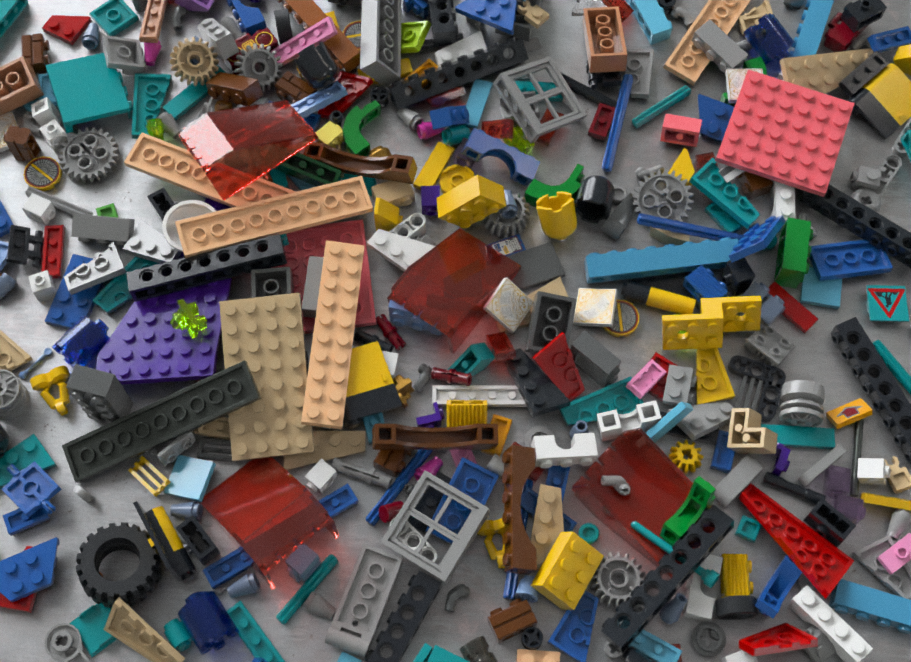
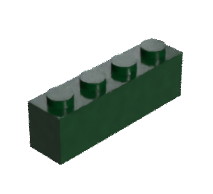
[264,141,342,187]

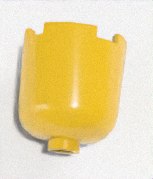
[536,192,577,240]

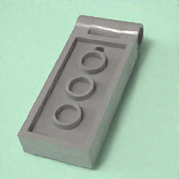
[325,543,404,658]

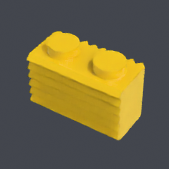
[447,400,487,427]
[720,553,754,598]

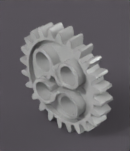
[58,127,120,183]
[632,169,694,222]

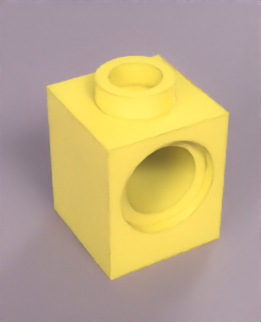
[314,121,344,148]

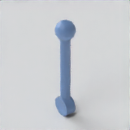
[19,348,53,379]

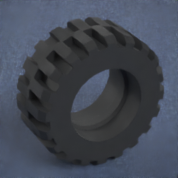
[76,522,161,608]

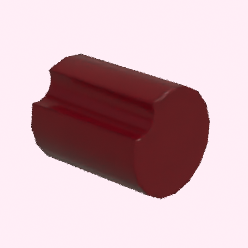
[379,501,404,523]

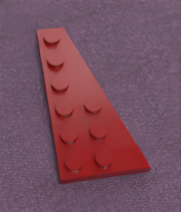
[738,483,854,599]

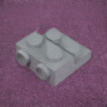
[102,35,146,76]

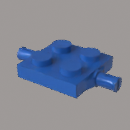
[2,461,62,518]

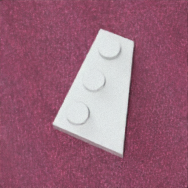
[434,31,491,68]
[367,229,436,278]

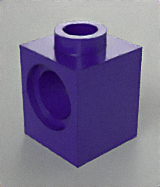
[421,185,440,216]

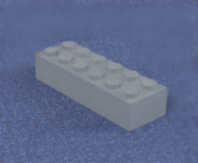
[360,0,401,87]

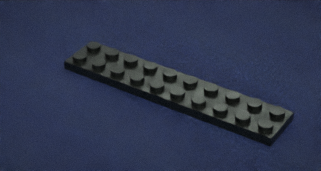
[62,360,262,483]

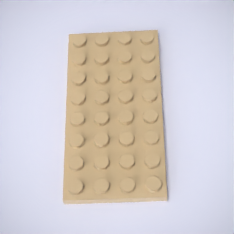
[219,293,315,462]

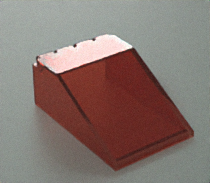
[178,100,319,200]
[387,228,521,354]
[571,428,714,578]
[200,457,339,590]

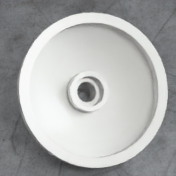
[162,200,216,252]

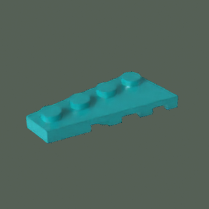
[0,434,57,489]

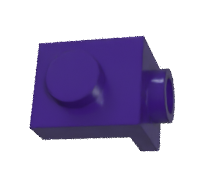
[416,402,445,428]
[771,442,791,476]

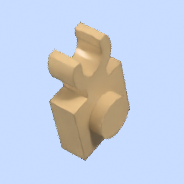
[517,0,550,29]
[885,456,911,494]

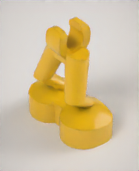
[30,366,70,416]
[477,518,505,569]

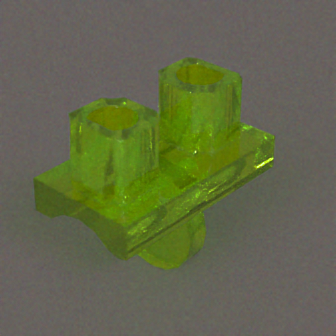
[502,124,535,155]
[170,299,207,339]

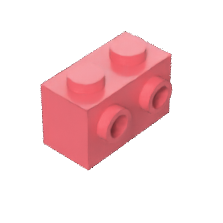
[660,114,702,147]

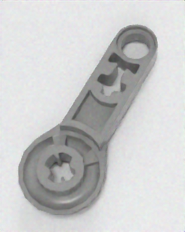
[851,155,902,213]
[45,623,91,662]

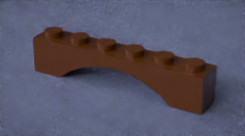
[303,141,418,184]
[372,424,499,450]
[502,445,537,575]

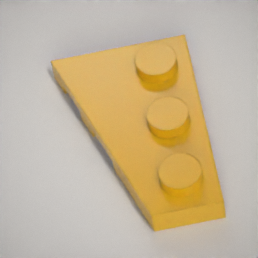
[696,348,735,405]

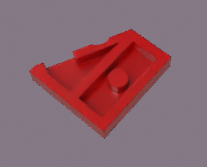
[42,15,92,46]

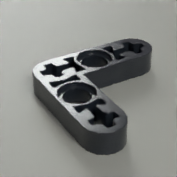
[728,355,786,423]

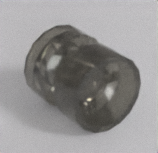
[459,636,498,662]

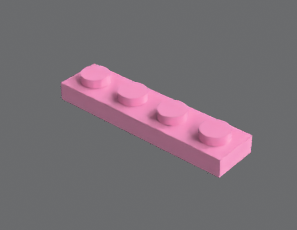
[271,16,338,68]

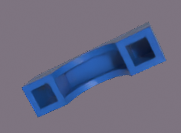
[226,0,267,37]
[461,128,540,187]

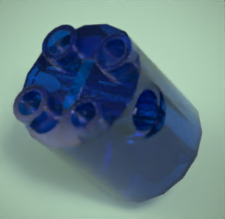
[744,13,795,65]
[52,315,109,367]
[178,591,239,655]

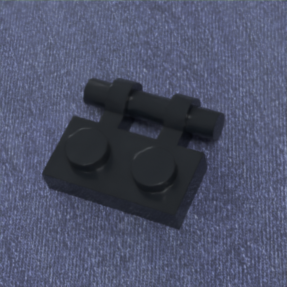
[586,60,622,89]
[6,225,44,268]

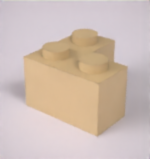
[727,408,778,454]

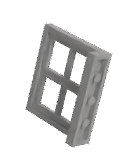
[493,56,587,143]
[381,470,491,584]

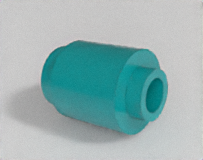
[442,124,470,146]
[163,618,193,652]

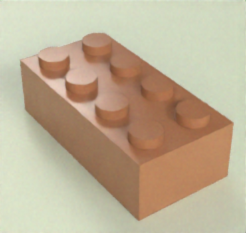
[582,6,627,73]
[0,56,44,116]

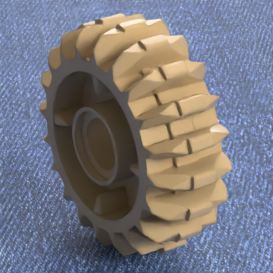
[169,37,219,86]

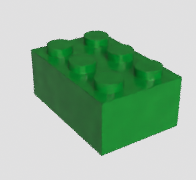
[774,217,813,289]

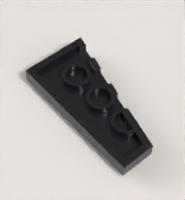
[502,348,570,417]

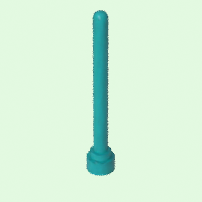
[631,521,720,589]

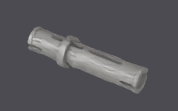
[331,457,393,489]

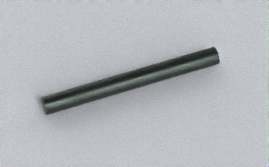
[850,419,864,497]

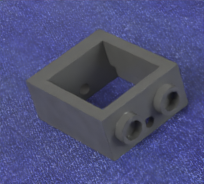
[570,331,621,388]

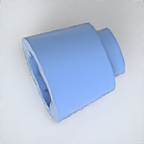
[515,575,538,602]

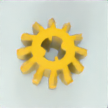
[668,439,704,475]

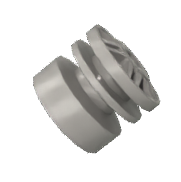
[0,369,30,420]
[779,380,825,427]

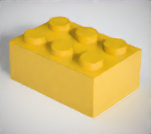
[436,174,506,228]
[530,532,604,610]

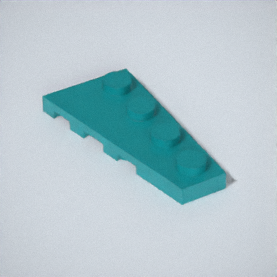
[131,73,172,139]
[689,158,760,229]
[93,256,160,314]
[559,376,644,426]

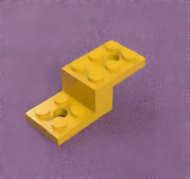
[662,296,762,350]

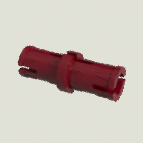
[376,314,407,351]
[431,367,472,386]

